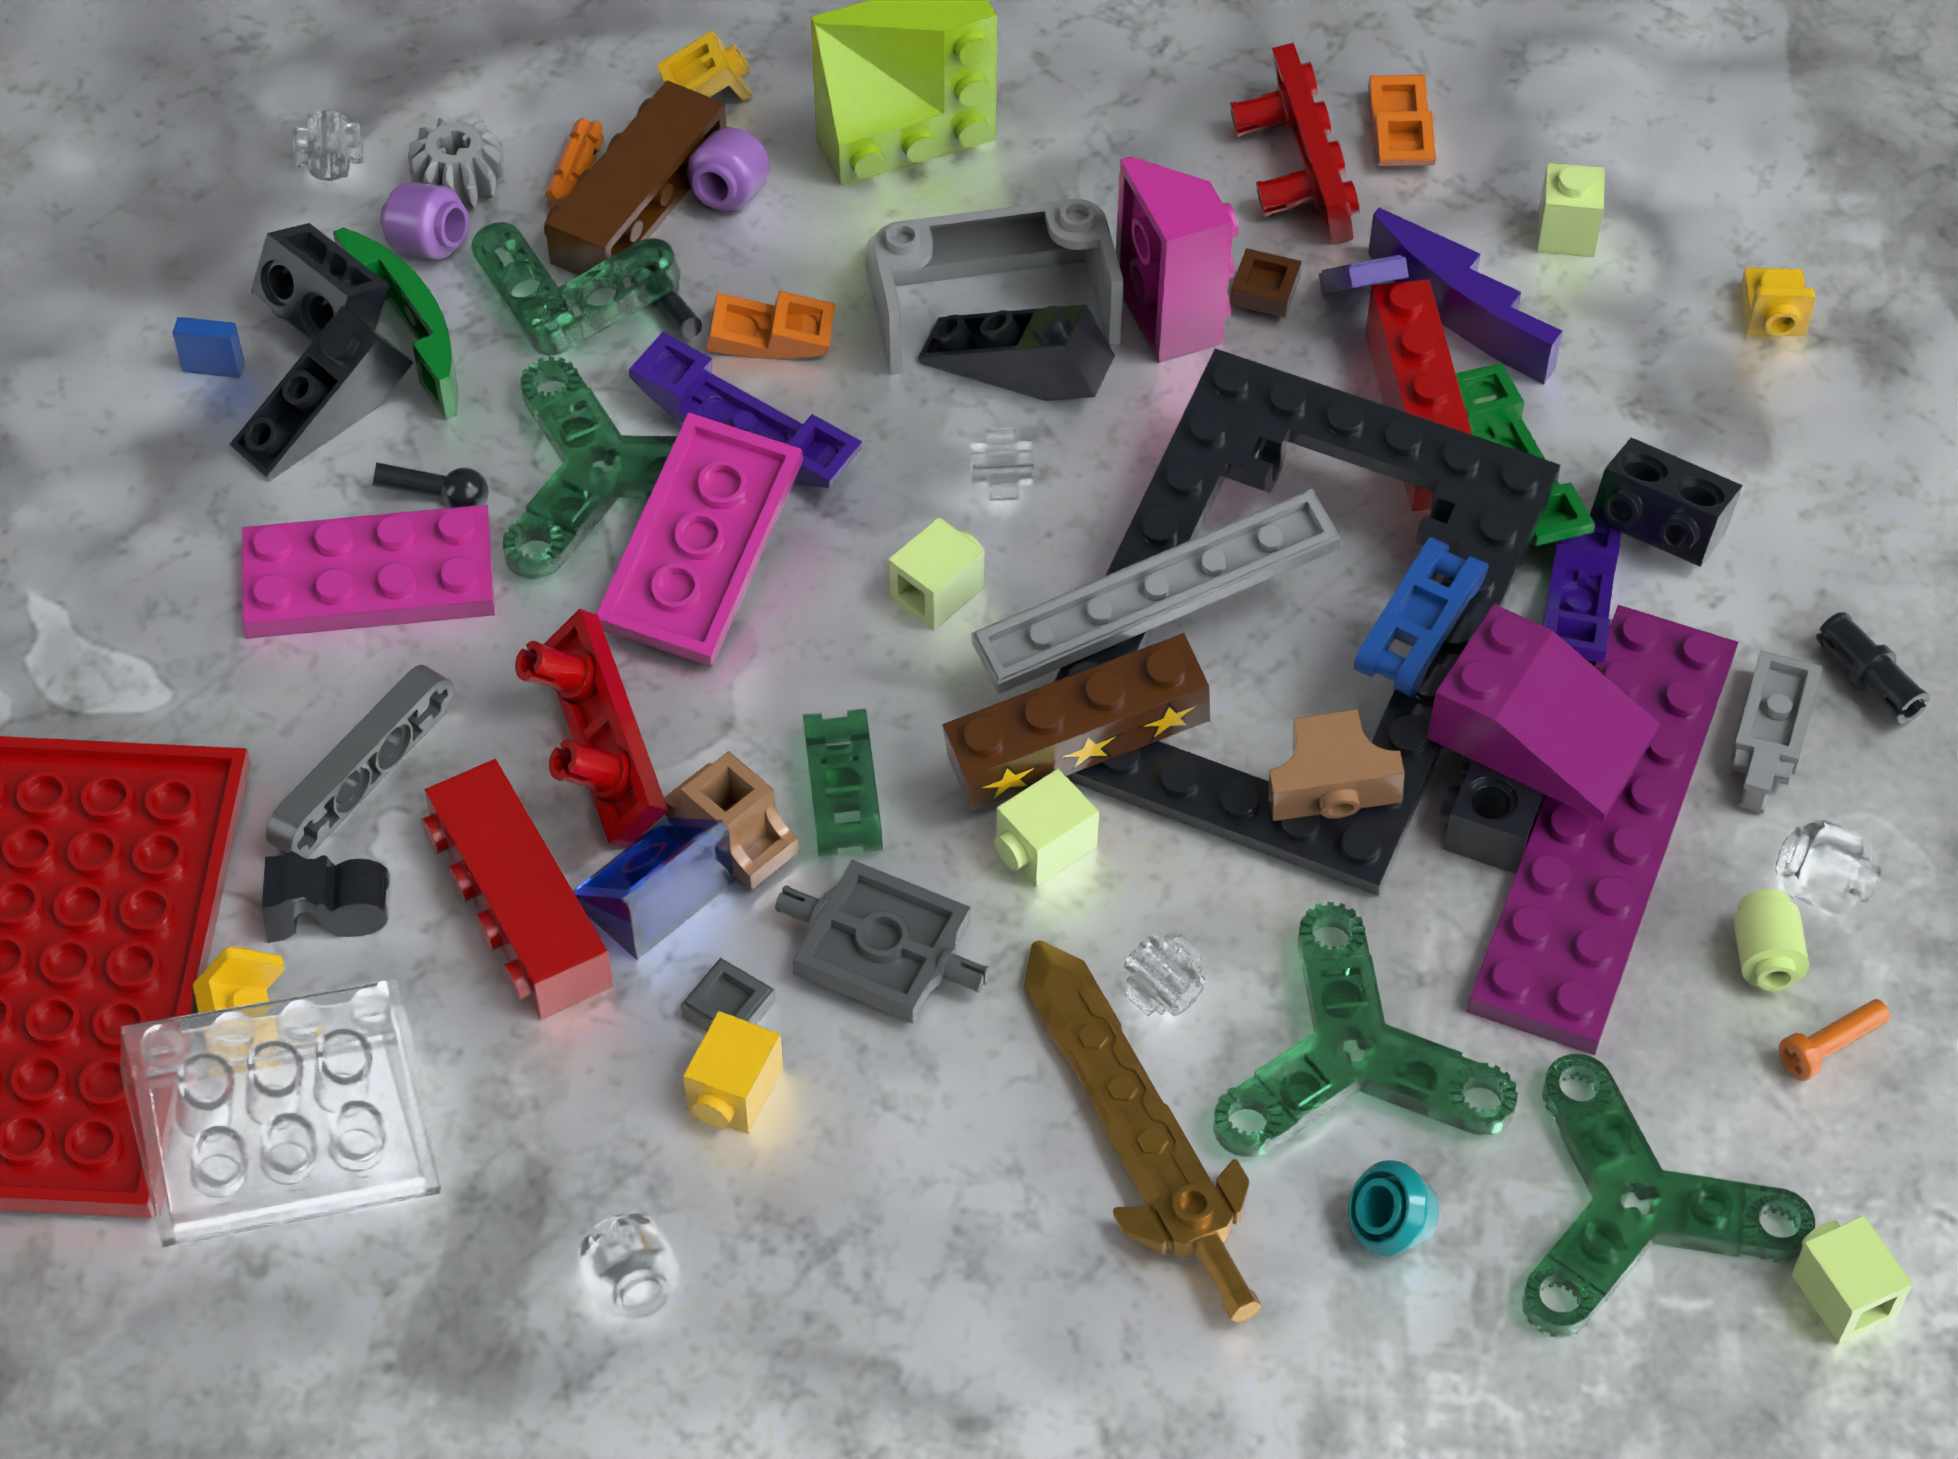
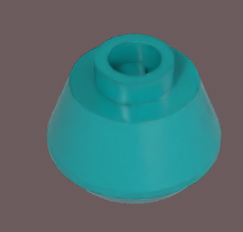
[1348,1160,1439,1257]

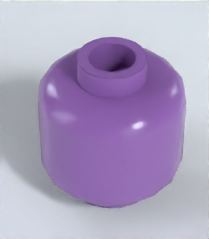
[686,127,770,212]
[380,181,469,260]

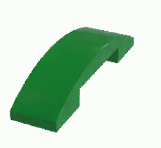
[333,227,458,420]
[1456,363,1595,546]

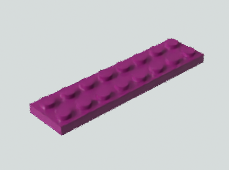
[1466,605,1739,1055]

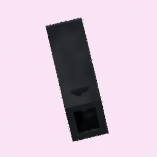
[918,304,1115,401]
[229,306,414,480]

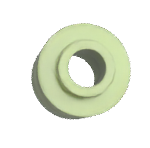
[1733,889,1809,991]

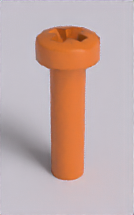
[1778,999,1890,1081]

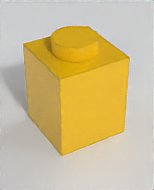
[683,1011,783,1134]

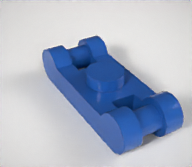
[1353,537,1489,697]

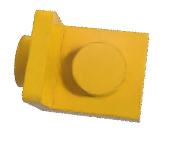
[657,30,753,102]
[1741,267,1816,336]
[193,947,285,1060]

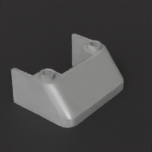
[866,199,1124,375]

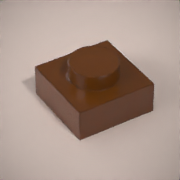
[1230,248,1302,318]

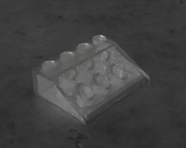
[121,979,441,1247]

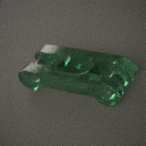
[802,708,883,857]

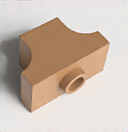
[1269,709,1405,821]
[664,751,799,891]

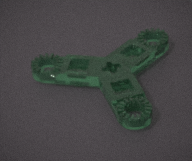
[503,356,677,579]
[1213,902,1518,1157]
[1522,1054,1815,1338]

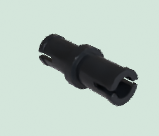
[1816,612,1930,724]

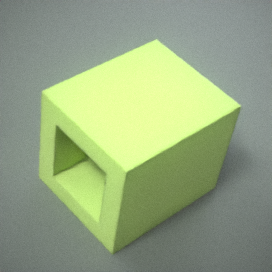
[1537,163,1605,257]
[888,517,985,630]
[994,769,1099,887]
[1791,1215,1912,1344]

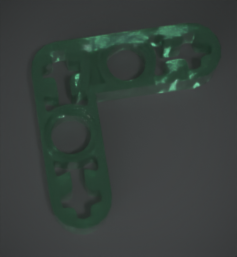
[471,222,681,356]

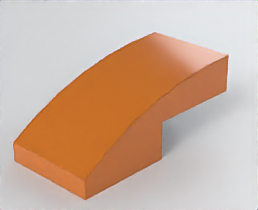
[1368,75,1436,166]
[706,291,836,359]

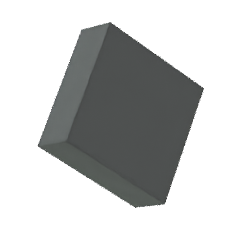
[681,957,775,1031]

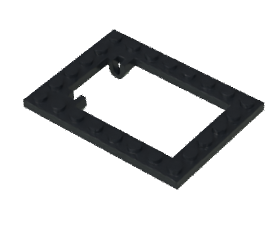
[1054,348,1561,896]

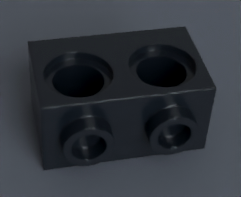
[251,223,389,342]
[1590,437,1743,567]
[1438,756,1546,874]

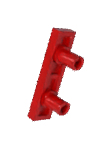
[1230,42,1360,245]
[515,609,668,849]

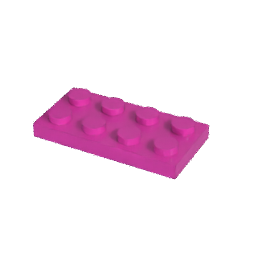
[596,412,803,667]
[242,505,495,639]

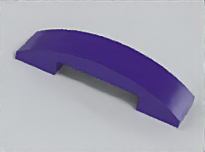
[629,332,862,488]
[1543,520,1622,663]

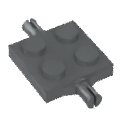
[775,860,990,1023]

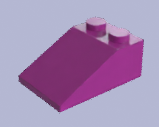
[1427,604,1660,822]

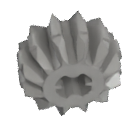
[408,115,506,209]

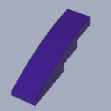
[1368,208,1563,385]

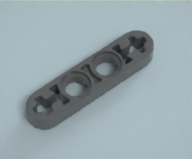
[266,664,454,858]

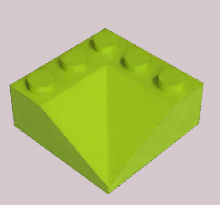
[811,0,997,186]

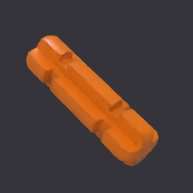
[545,118,604,209]

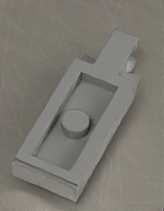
[1731,650,1823,813]

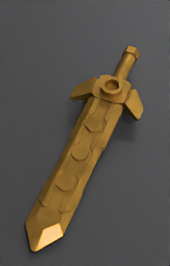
[1024,940,1262,1323]

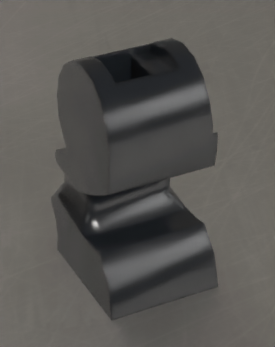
[262,851,390,943]

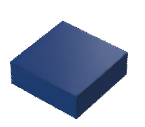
[172,317,245,378]

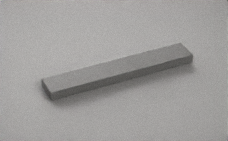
[971,489,1341,694]

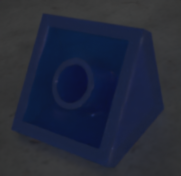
[573,818,734,960]

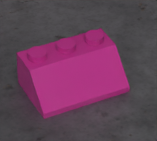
[1116,156,1238,363]

